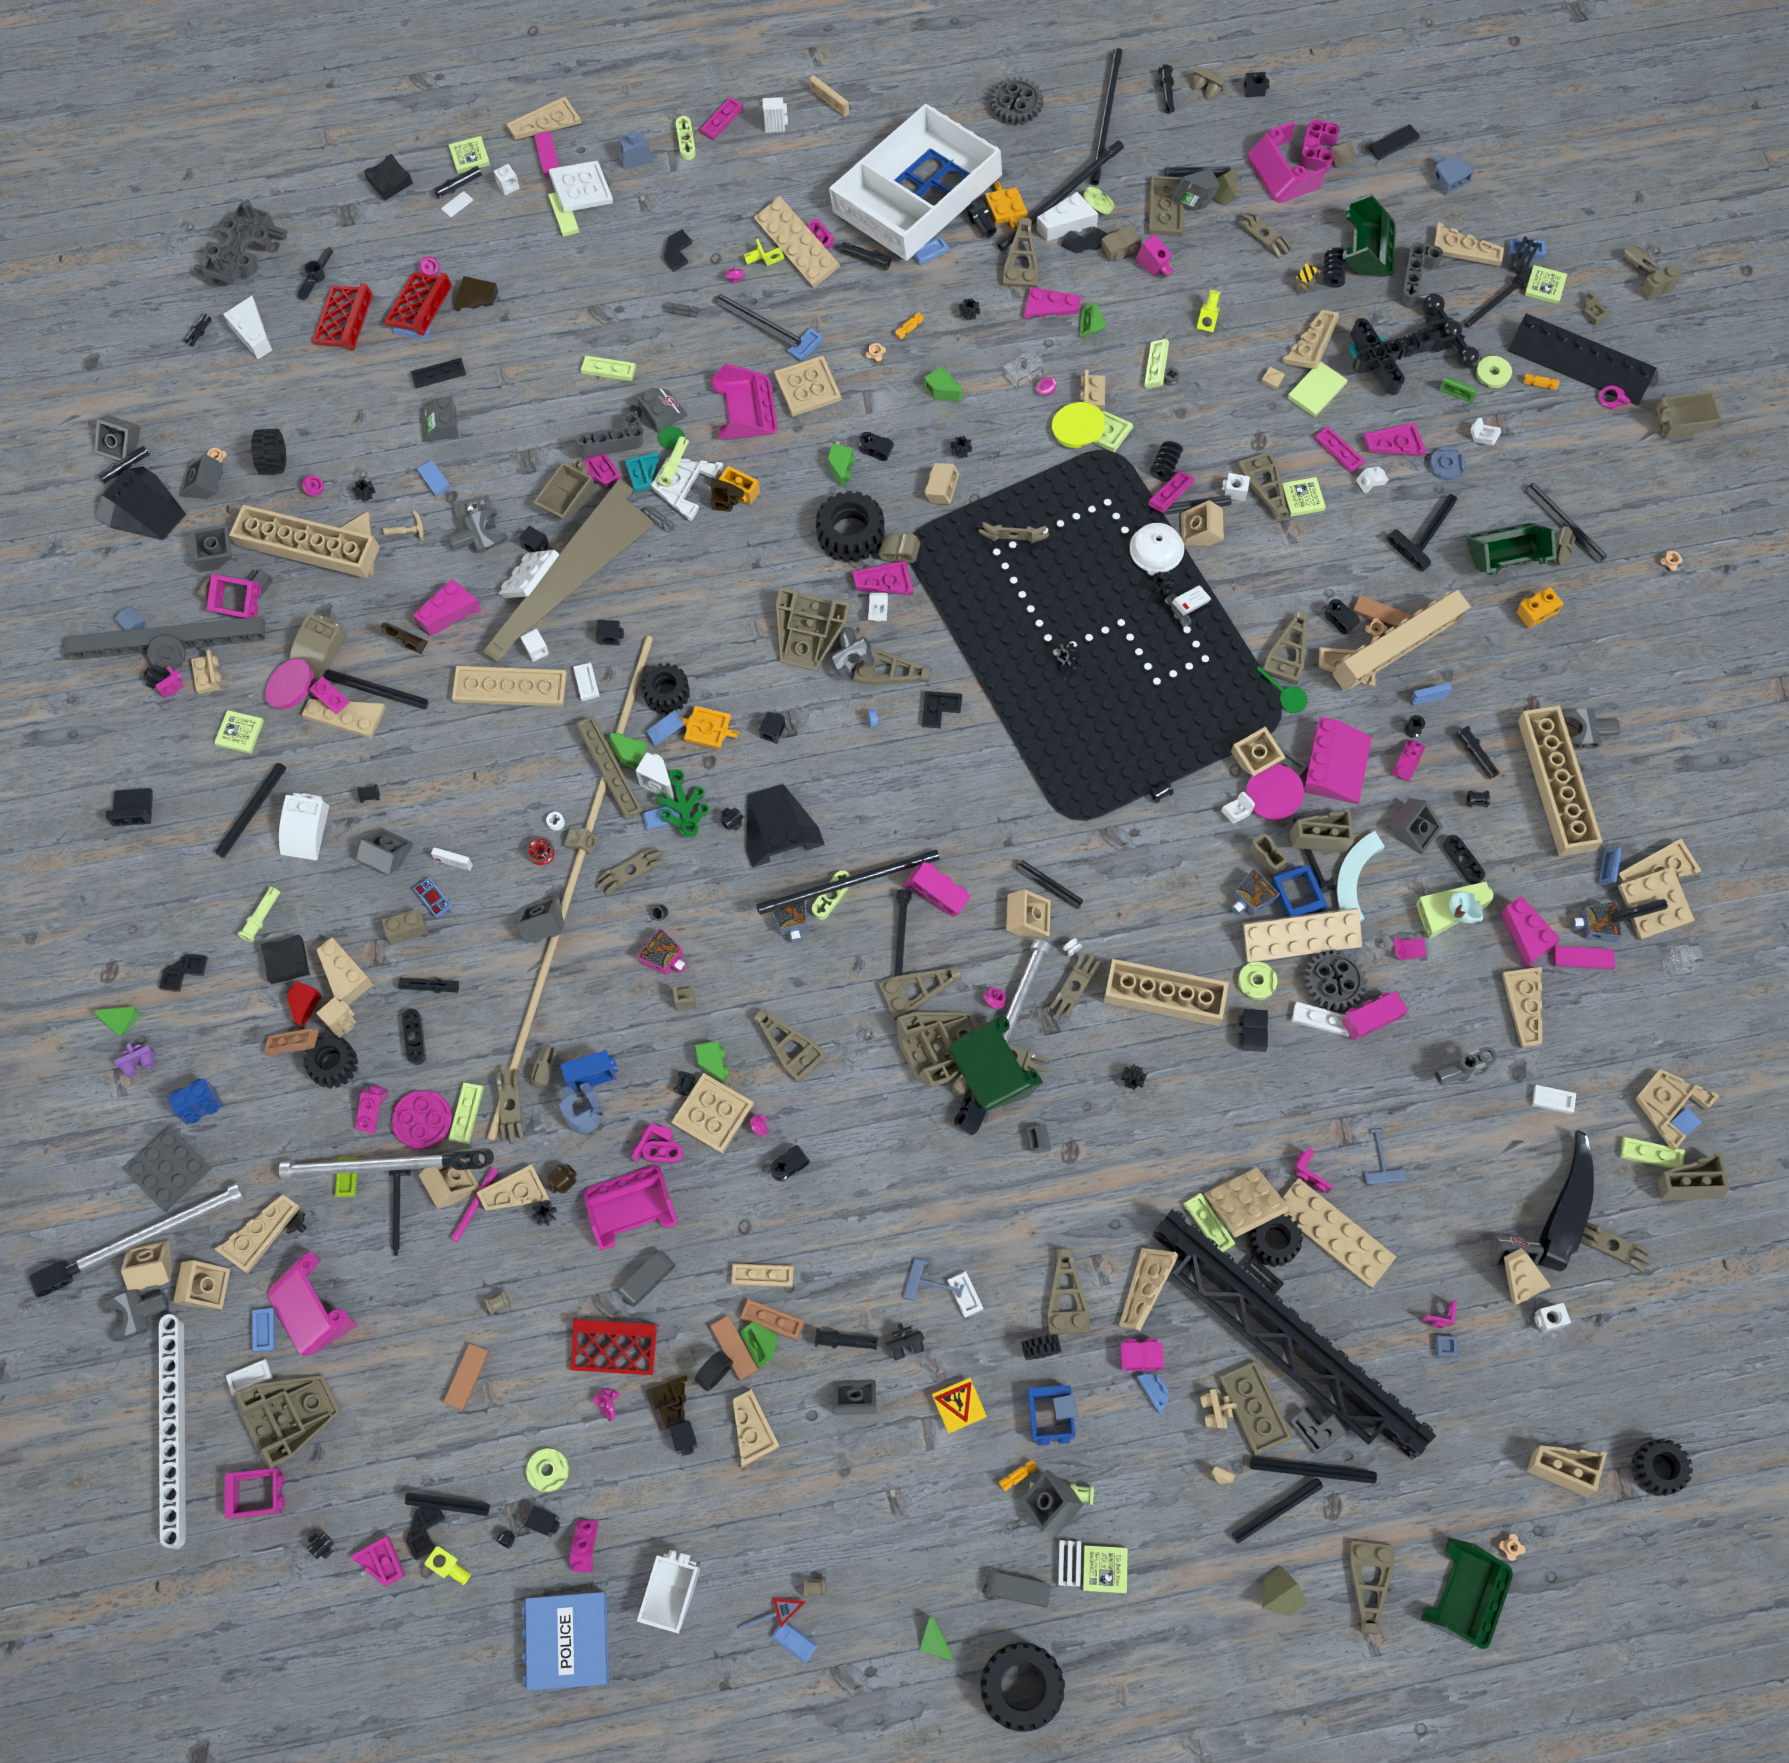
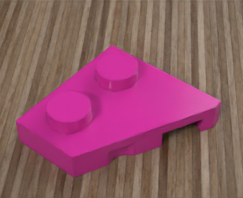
[583,454,622,488]
[350,1536,406,1587]

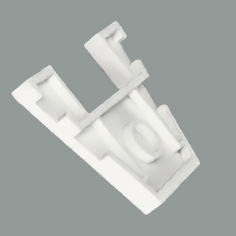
[651,457,723,522]

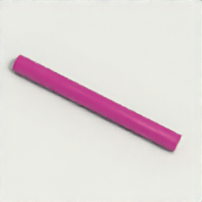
[451,1167,498,1242]

